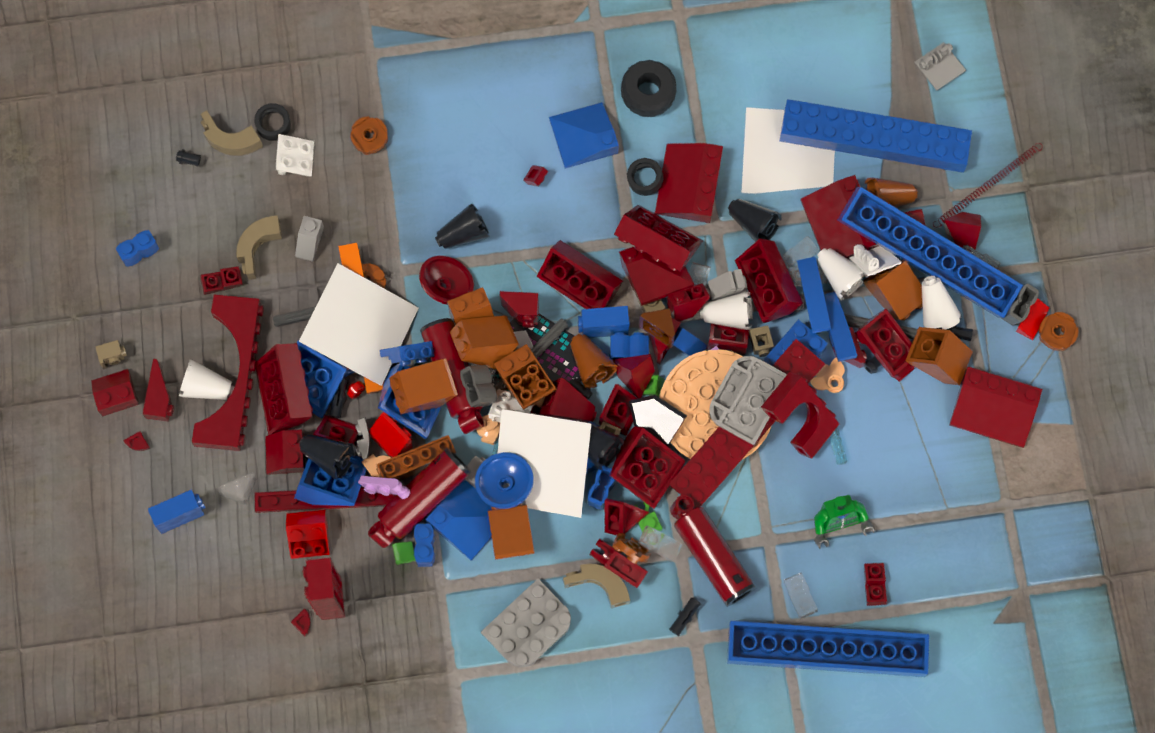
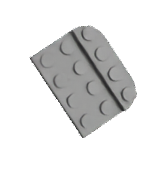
[709,356,787,446]
[481,579,571,667]

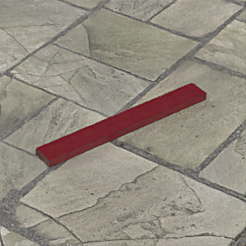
[254,485,407,513]

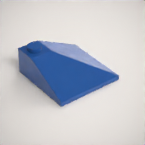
[549,102,619,169]
[297,340,347,419]
[378,364,442,439]
[294,456,367,506]
[426,480,492,561]

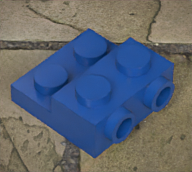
[380,341,434,366]

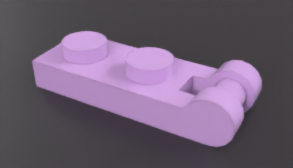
[358,476,410,499]

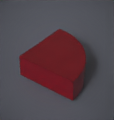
[123,431,150,451]
[291,608,311,637]

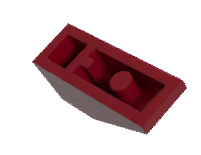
[143,359,174,422]

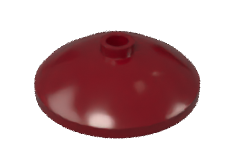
[419,256,474,305]

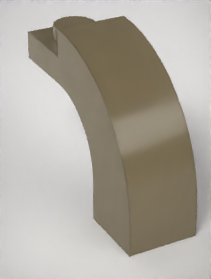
[200,110,263,156]
[236,215,282,280]
[563,564,630,609]

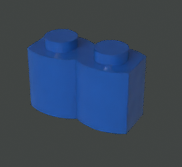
[116,230,159,267]
[610,332,649,360]
[588,465,616,510]
[414,524,435,567]

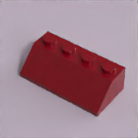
[735,239,803,323]
[536,240,623,309]

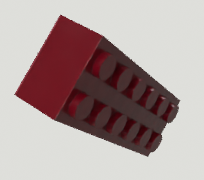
[303,557,345,620]

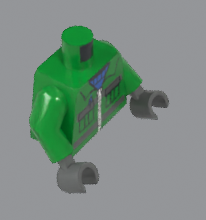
[814,495,875,549]

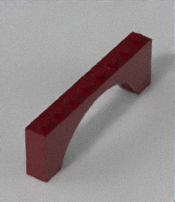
[192,294,264,451]

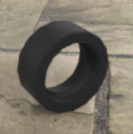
[254,103,291,141]
[627,158,664,196]

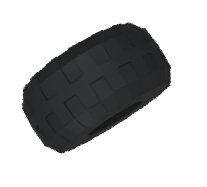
[621,60,677,117]

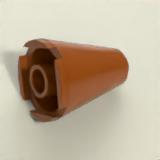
[864,177,918,208]
[570,334,617,388]

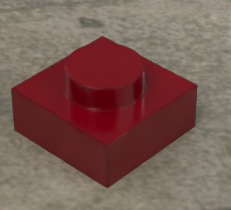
[523,165,548,187]

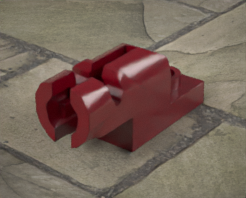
[589,538,648,588]

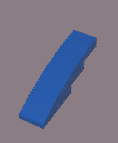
[797,256,831,334]
[824,292,857,362]

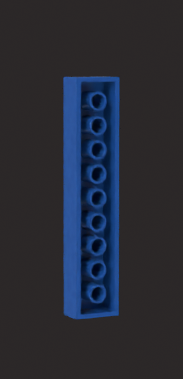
[779,99,972,173]
[837,187,1023,318]
[727,621,929,677]

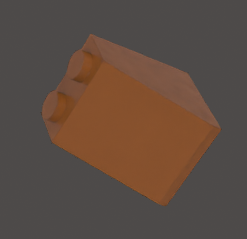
[863,260,923,320]
[447,287,494,325]
[450,315,519,369]
[906,327,973,386]
[389,358,458,414]
[488,503,534,560]

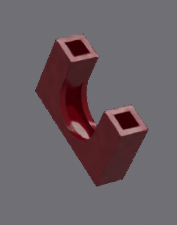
[761,372,840,459]

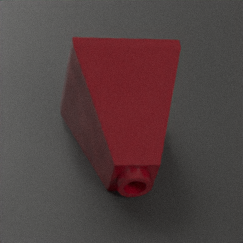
[539,378,597,422]

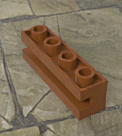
[376,435,456,481]

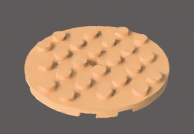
[660,349,771,459]

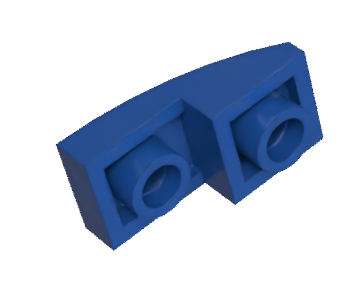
[673,327,707,356]

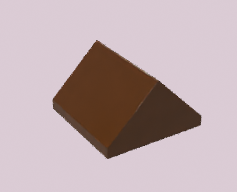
[639,308,675,348]

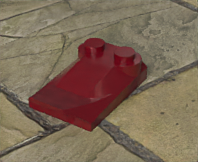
[857,309,915,382]

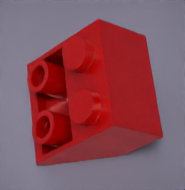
[368,412,413,458]
[286,510,330,559]

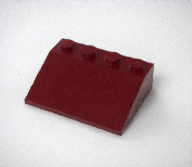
[655,143,723,223]
[800,175,879,260]
[614,205,703,271]
[255,343,312,435]
[949,367,1042,448]

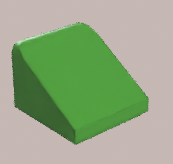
[643,375,665,397]
[392,541,416,565]

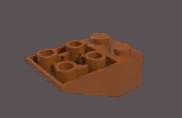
[494,344,557,410]

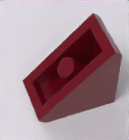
[944,212,981,251]
[613,354,655,398]
[605,498,649,535]

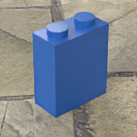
[578,306,629,338]
[148,489,206,534]

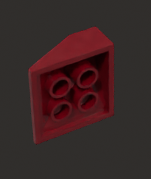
[619,246,695,306]
[609,426,685,509]

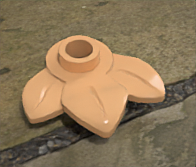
[810,358,845,393]

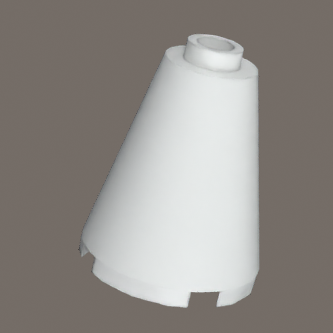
[817,248,868,300]
[921,276,961,330]
[700,292,753,330]
[179,360,234,400]

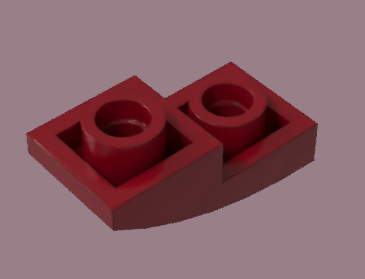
[200,266,243,295]
[864,563,887,606]

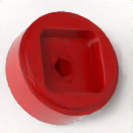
[347,381,365,399]

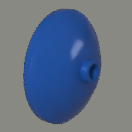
[475,453,534,509]

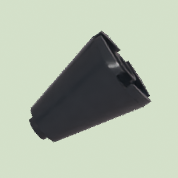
[728,199,782,242]
[435,203,490,249]
[575,419,624,470]
[299,434,356,480]

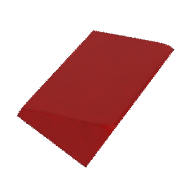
[1016,298,1050,340]

